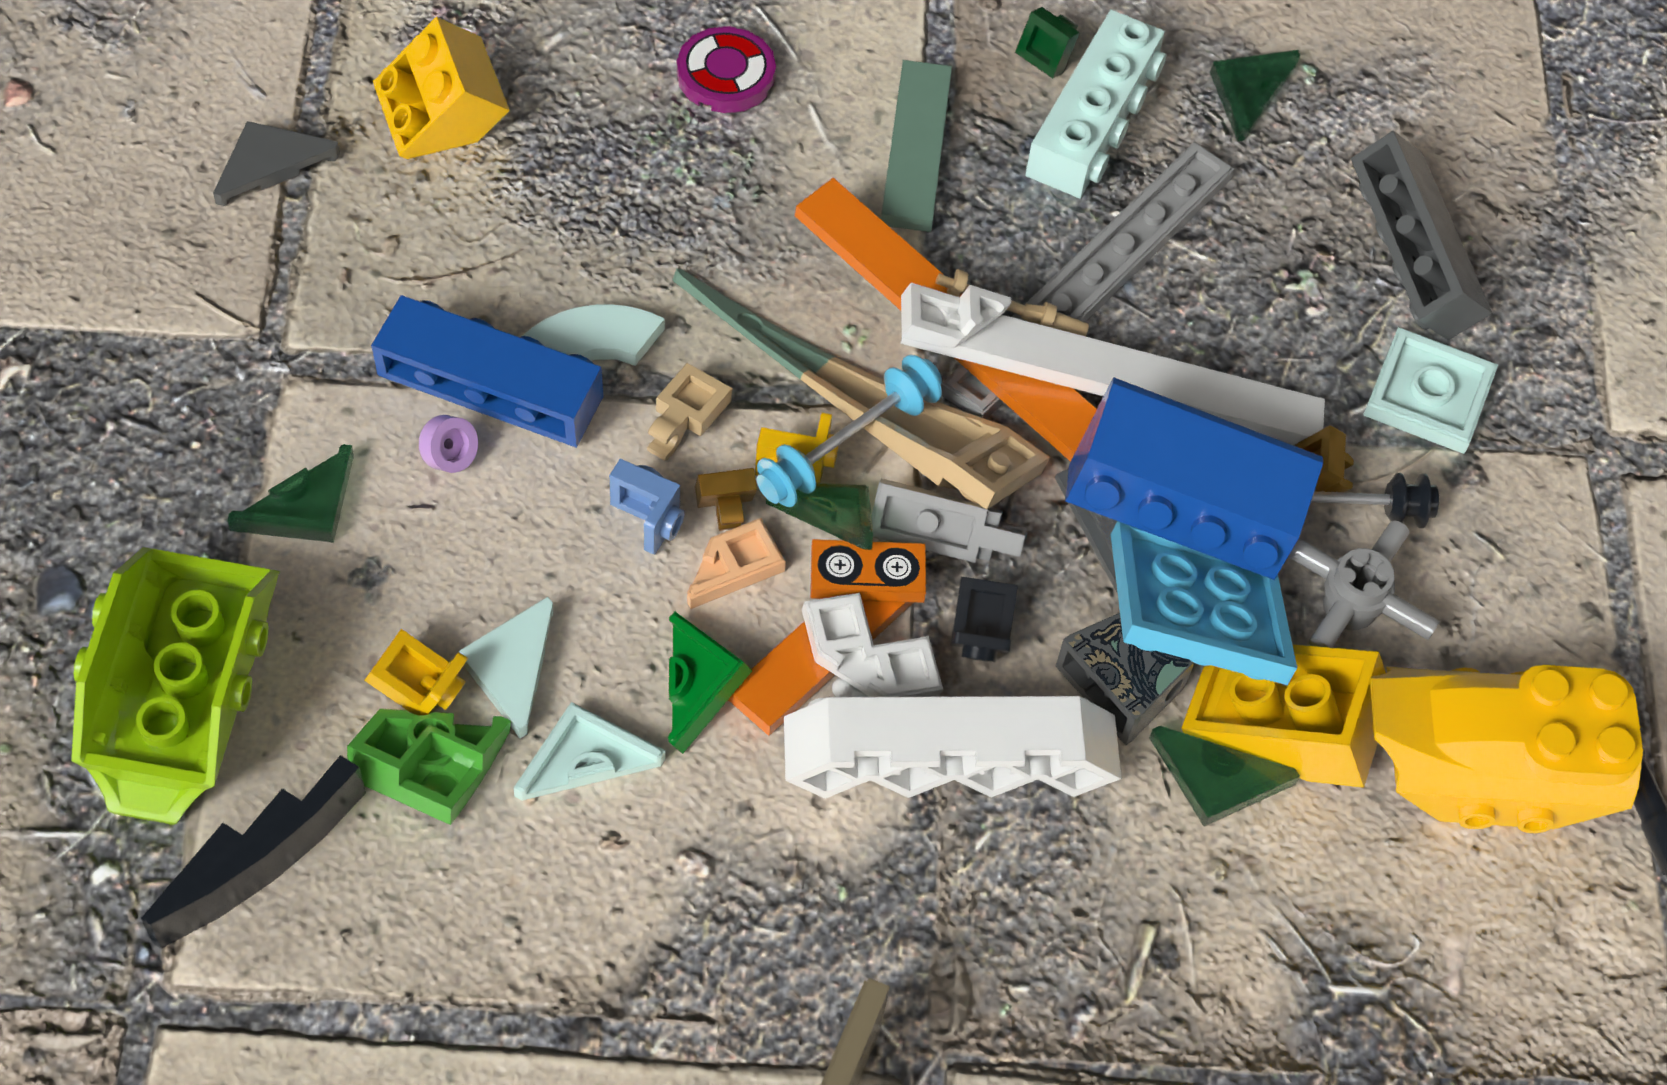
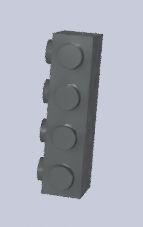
[1350,130,1493,340]

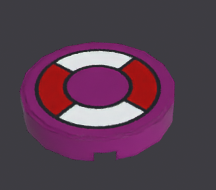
[676,26,776,113]

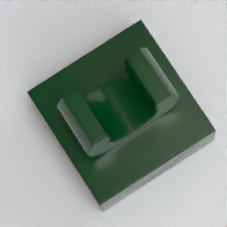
[1015,7,1080,79]

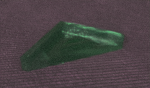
[1210,50,1300,142]
[227,444,354,543]
[766,483,873,550]
[1149,726,1300,827]

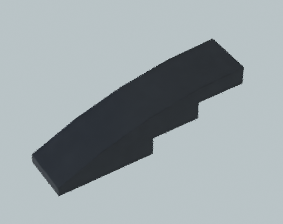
[141,755,366,949]

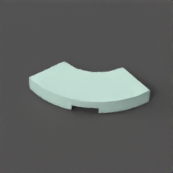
[523,304,665,366]

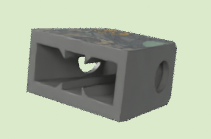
[1056,613,1194,745]

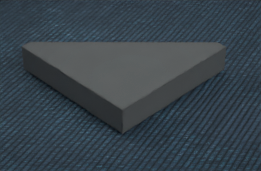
[213,121,340,206]

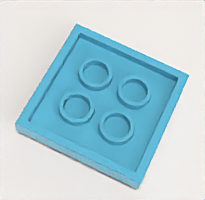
[1111,521,1297,685]

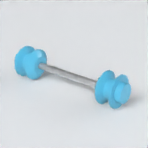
[756,355,942,507]

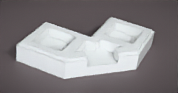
[802,593,943,697]

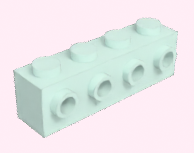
[1025,9,1167,199]

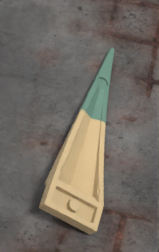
[672,268,1050,510]

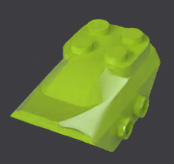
[71,547,280,825]

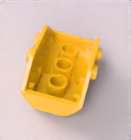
[1370,665,1643,833]

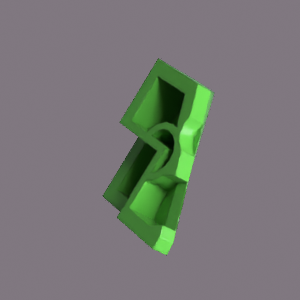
[347,709,511,825]

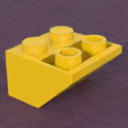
[373,17,510,159]

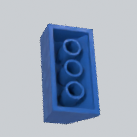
[1065,377,1323,580]

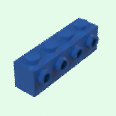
[371,295,604,448]

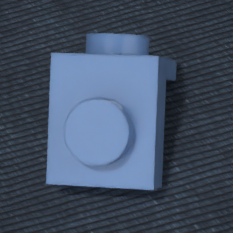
[609,459,685,555]

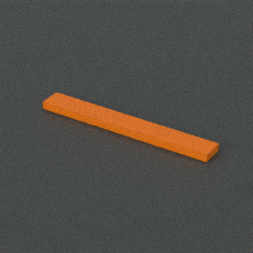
[795,178,1097,462]

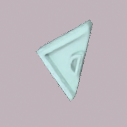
[458,597,553,738]
[514,702,666,801]

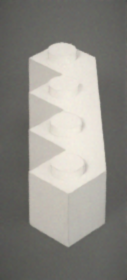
[784,696,1121,799]

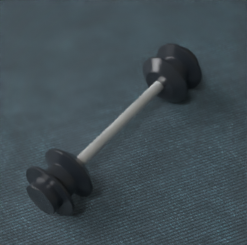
[1311,473,1439,528]

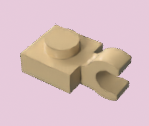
[647,363,732,461]

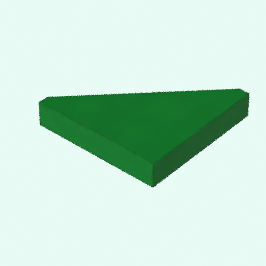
[668,611,752,754]

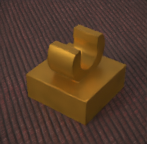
[1293,425,1354,493]
[695,468,757,531]

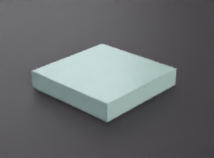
[1363,327,1498,454]

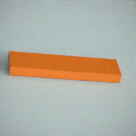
[728,600,914,736]

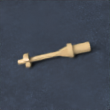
[935,269,1089,337]

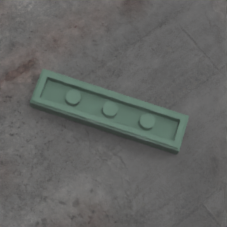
[881,60,952,232]

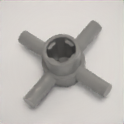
[1288,521,1440,648]

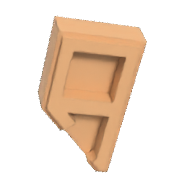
[687,518,786,609]

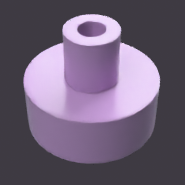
[419,415,478,473]

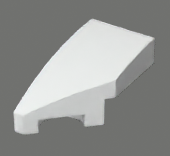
[901,283,1011,348]

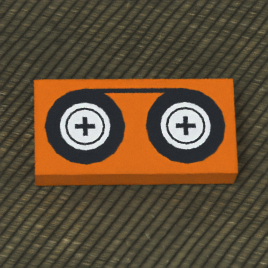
[810,539,926,603]

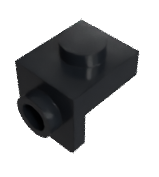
[951,576,1018,662]

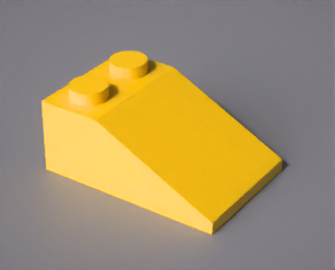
[1181,644,1386,788]

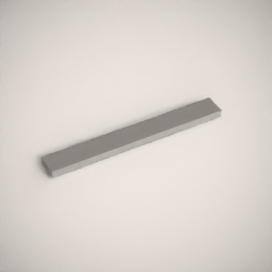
[941,142,1235,419]

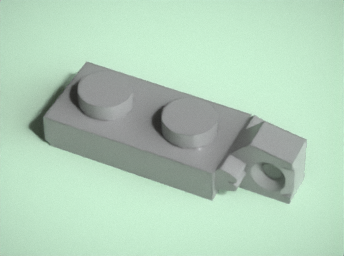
[867,478,1027,563]

